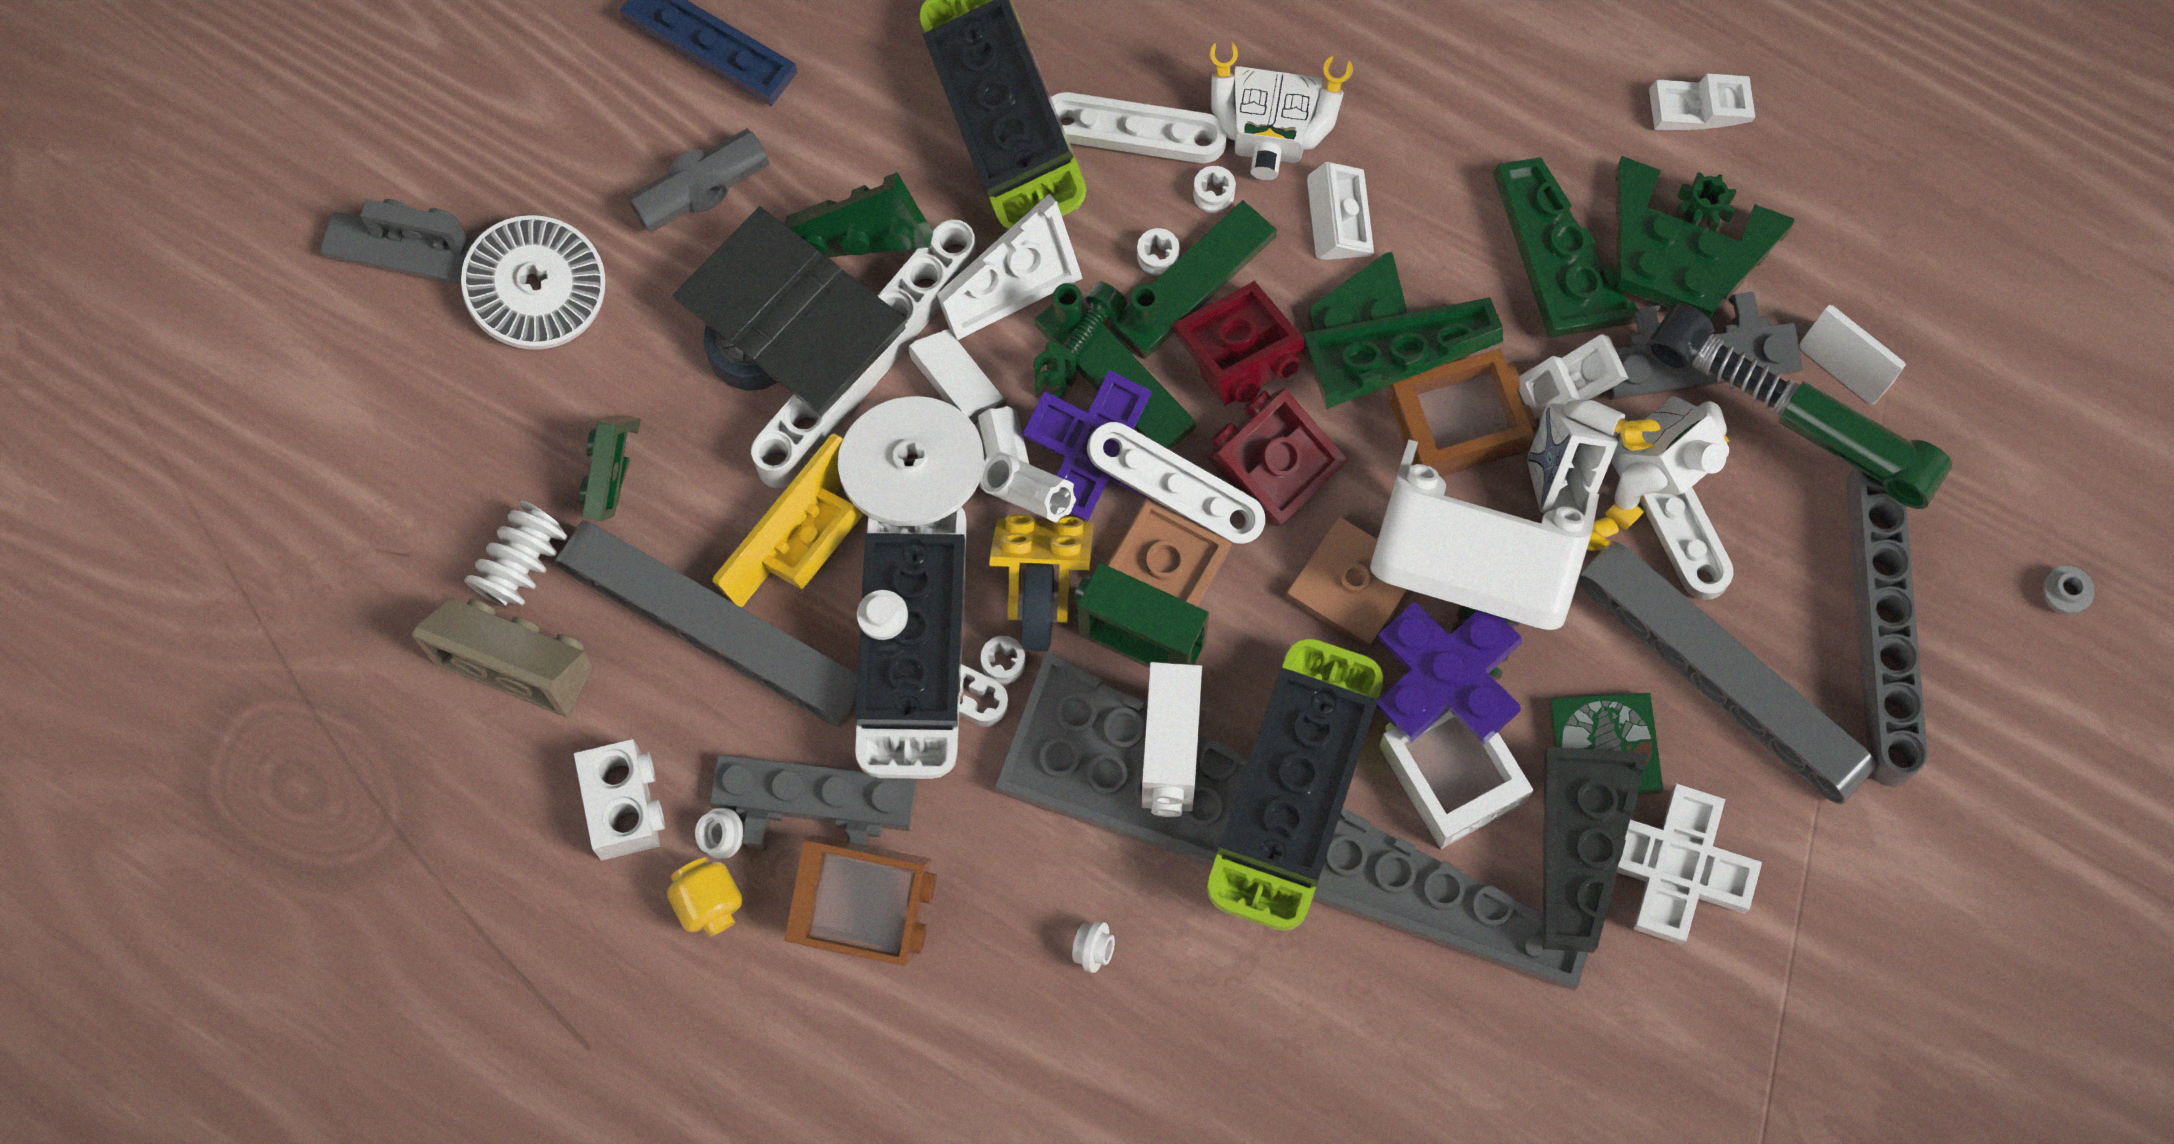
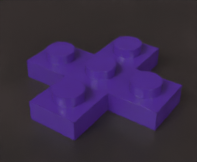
[1022,370,1153,522]
[1376,602,1522,745]

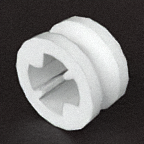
[1193,166,1236,213]
[1137,228,1179,277]
[981,636,1026,685]

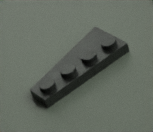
[1542,746,1649,953]

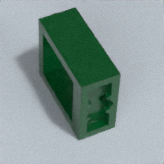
[1073,562,1209,668]

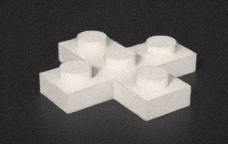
[1617,783,1762,946]

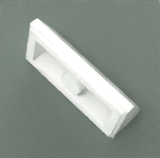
[1307,162,1374,260]
[1799,304,1906,405]
[908,329,1004,423]

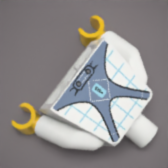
[1527,400,1660,551]

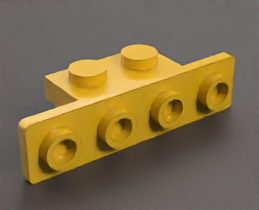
[713,434,863,607]

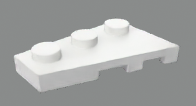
[937,194,1082,340]

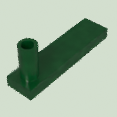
[1111,200,1277,359]
[1035,283,1196,450]

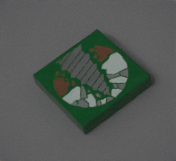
[1549,693,1663,795]

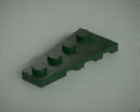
[1493,157,1639,338]
[1304,297,1503,409]

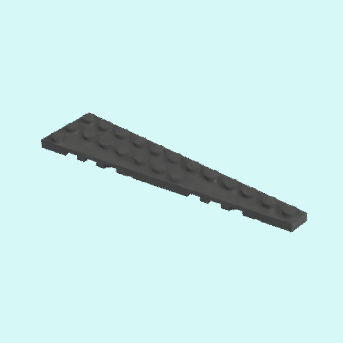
[995,651,1588,991]

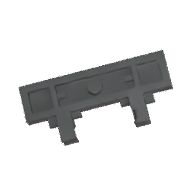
[1609,292,1803,400]
[710,755,917,863]

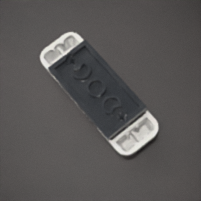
[855,507,967,779]

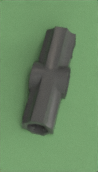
[627,128,770,234]

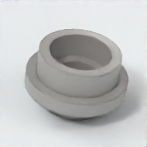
[2043,566,2095,615]

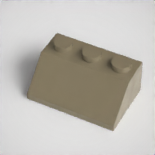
[412,598,593,718]

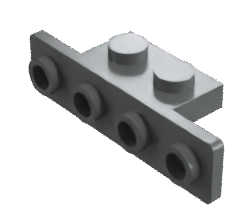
[320,199,475,285]

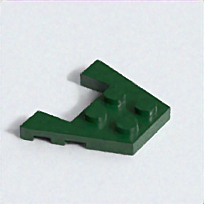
[1615,156,1795,319]

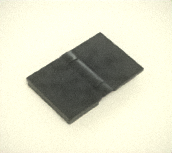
[672,206,908,417]

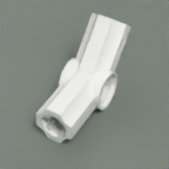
[976,406,1076,522]

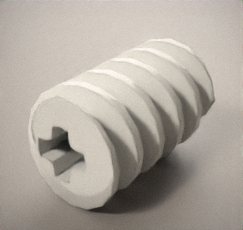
[464,499,568,608]

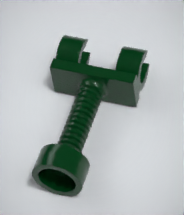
[1033,281,1128,400]

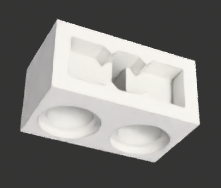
[574,739,665,861]

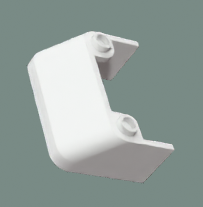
[1370,439,1599,630]

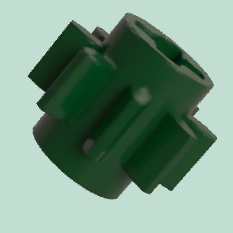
[1676,172,1737,232]

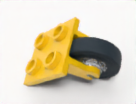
[990,514,1094,651]

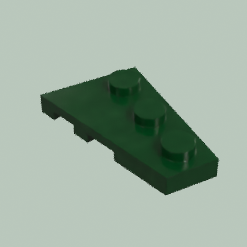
[784,172,933,257]

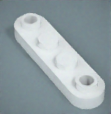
[1051,92,1227,163]
[1087,422,1265,544]
[1618,434,1733,600]

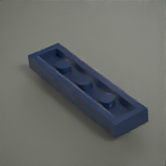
[620,0,798,107]

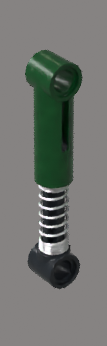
[1647,303,1952,509]

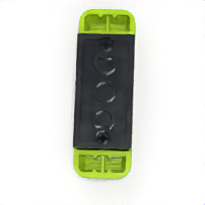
[919,0,1087,230]
[1207,639,1383,931]

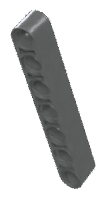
[1847,467,1927,787]
[555,520,857,727]
[1578,541,1876,805]

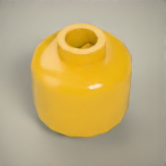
[667,857,742,937]

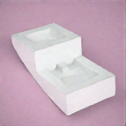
[1649,73,1755,130]
[1519,334,1628,422]

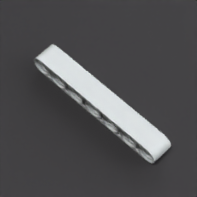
[751,219,977,488]

